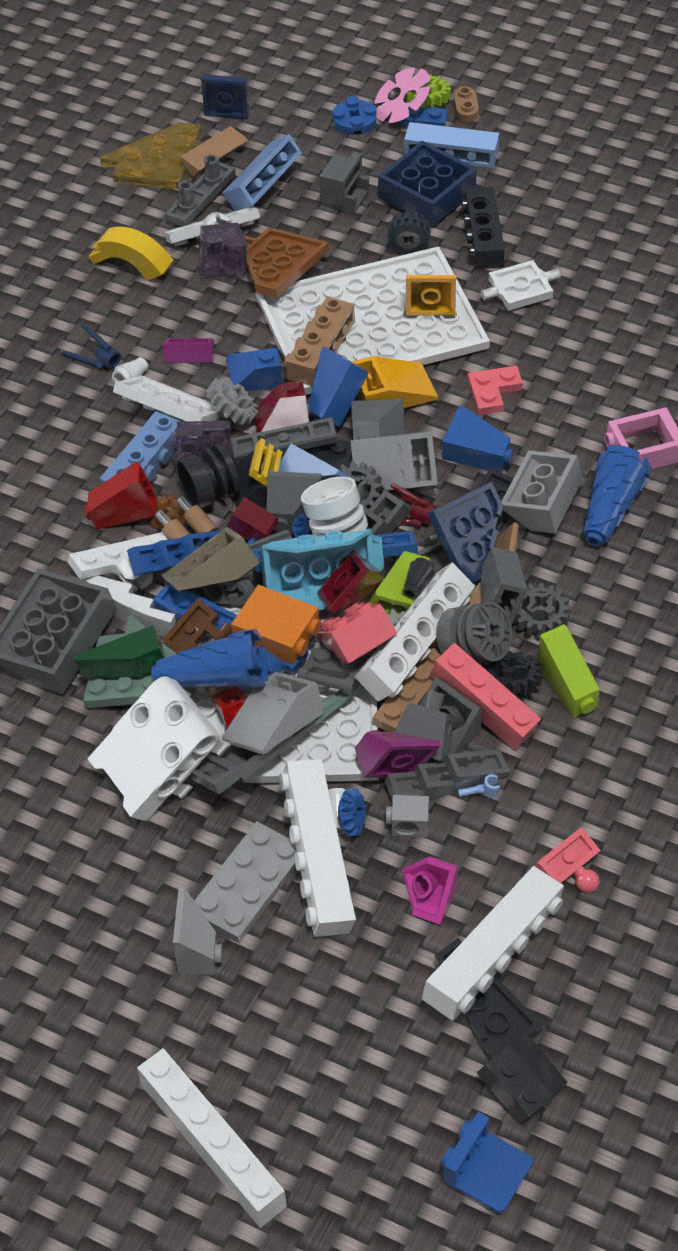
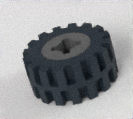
[387,211,431,255]

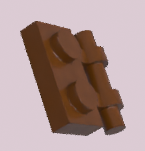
[162,598,232,654]

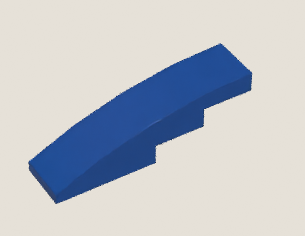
[127,530,222,576]

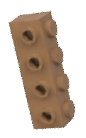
[284,296,355,387]

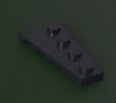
[435,938,543,1060]

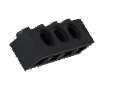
[461,187,505,270]

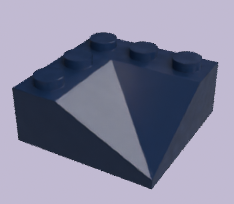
[378,141,477,226]

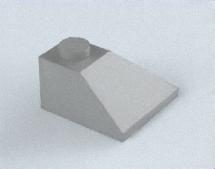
[173,888,223,975]

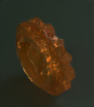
[147,494,185,529]

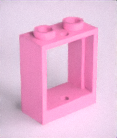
[604,407,678,469]

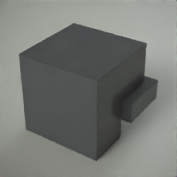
[319,152,369,214]

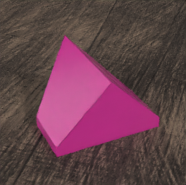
[401,856,458,925]

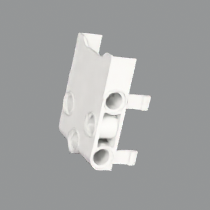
[88,676,231,821]

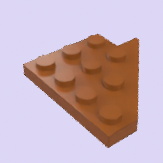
[237,227,329,298]

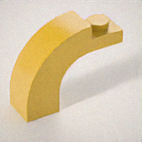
[88,227,173,281]

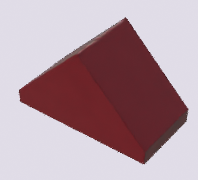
[226,497,279,539]

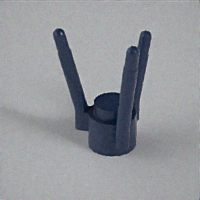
[61,323,121,370]

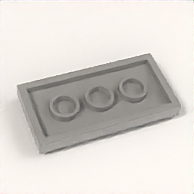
[194,821,297,943]

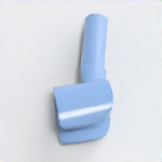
[458,774,500,798]

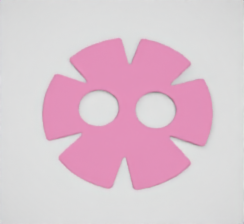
[374,67,431,123]

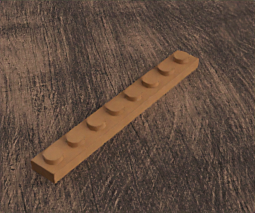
[372,581,481,732]

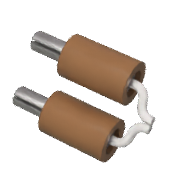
[155,496,218,539]

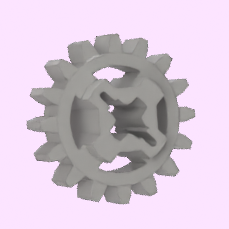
[206,378,259,425]

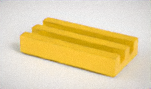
[249,438,282,487]

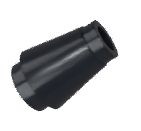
[402,557,435,599]

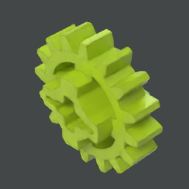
[403,75,451,108]

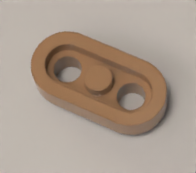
[454,86,479,122]

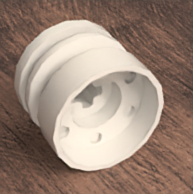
[301,477,368,537]

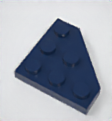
[427,482,503,583]

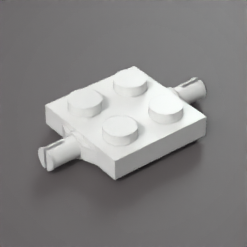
[481,260,561,311]

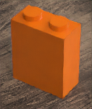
[231,585,321,665]

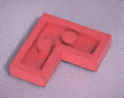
[468,366,523,415]

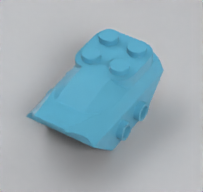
[260,529,384,613]

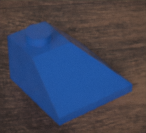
[226,348,282,391]

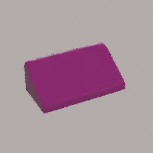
[163,338,215,363]

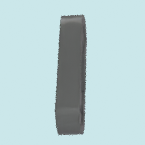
[185,577,254,605]

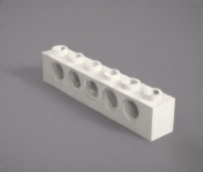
[355,562,475,701]

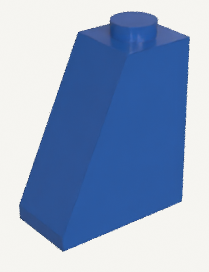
[308,346,369,427]
[442,406,513,473]

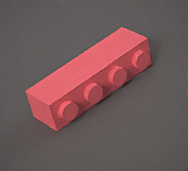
[429,643,541,751]

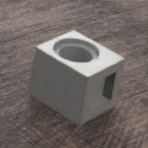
[386,795,429,838]

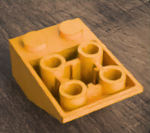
[351,356,438,408]

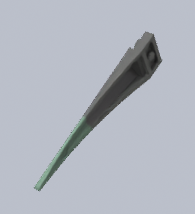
[188,683,364,794]

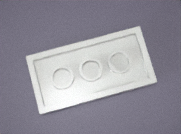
[113,375,224,428]

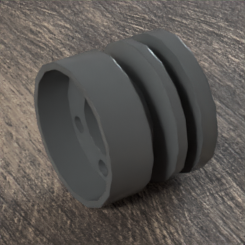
[436,602,512,663]

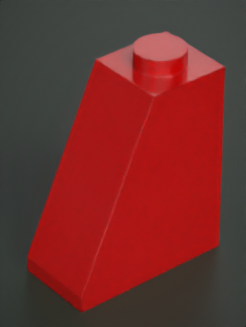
[85,462,157,529]

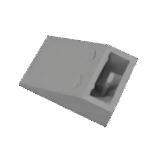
[350,431,438,491]
[222,672,324,754]

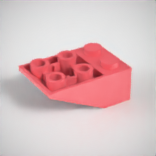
[316,602,398,663]

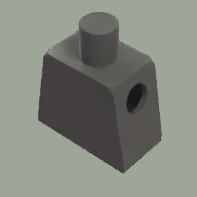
[395,690,454,761]

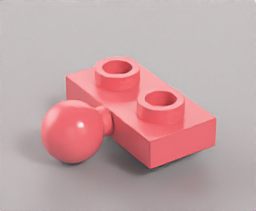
[535,827,601,893]

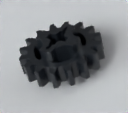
[482,651,543,696]

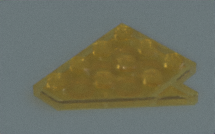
[100,122,202,189]

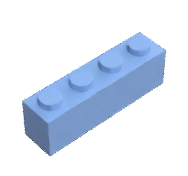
[404,122,499,169]

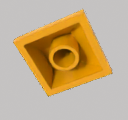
[406,275,456,315]

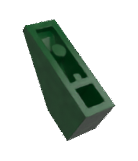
[73,625,166,678]

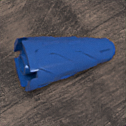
[583,445,651,546]
[151,628,268,689]

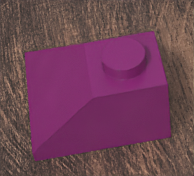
[355,730,441,778]

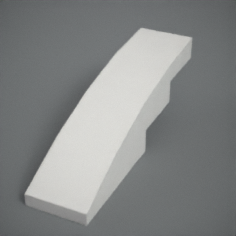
[81,576,176,637]

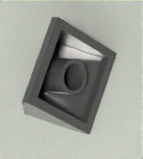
[420,677,482,754]

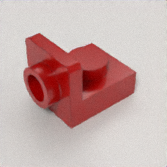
[212,687,247,730]

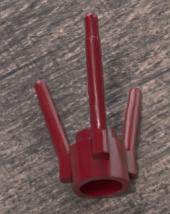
[391,483,437,528]

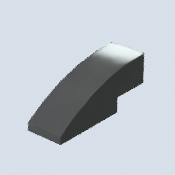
[363,490,410,535]

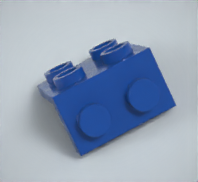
[441,1112,533,1213]

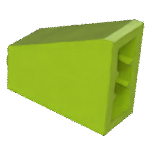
[369,551,430,615]
[538,624,600,718]

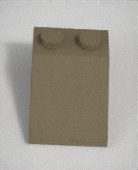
[161,527,260,591]

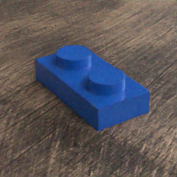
[400,106,448,127]

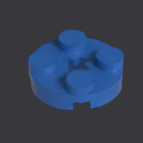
[332,96,377,135]

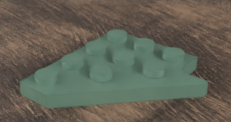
[83,615,196,708]

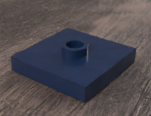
[201,74,249,119]

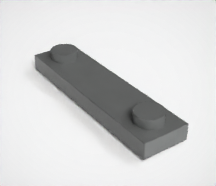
[231,417,338,463]

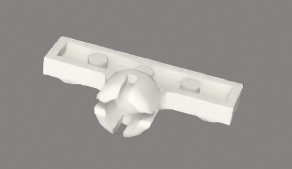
[164,206,260,246]
[68,532,168,592]

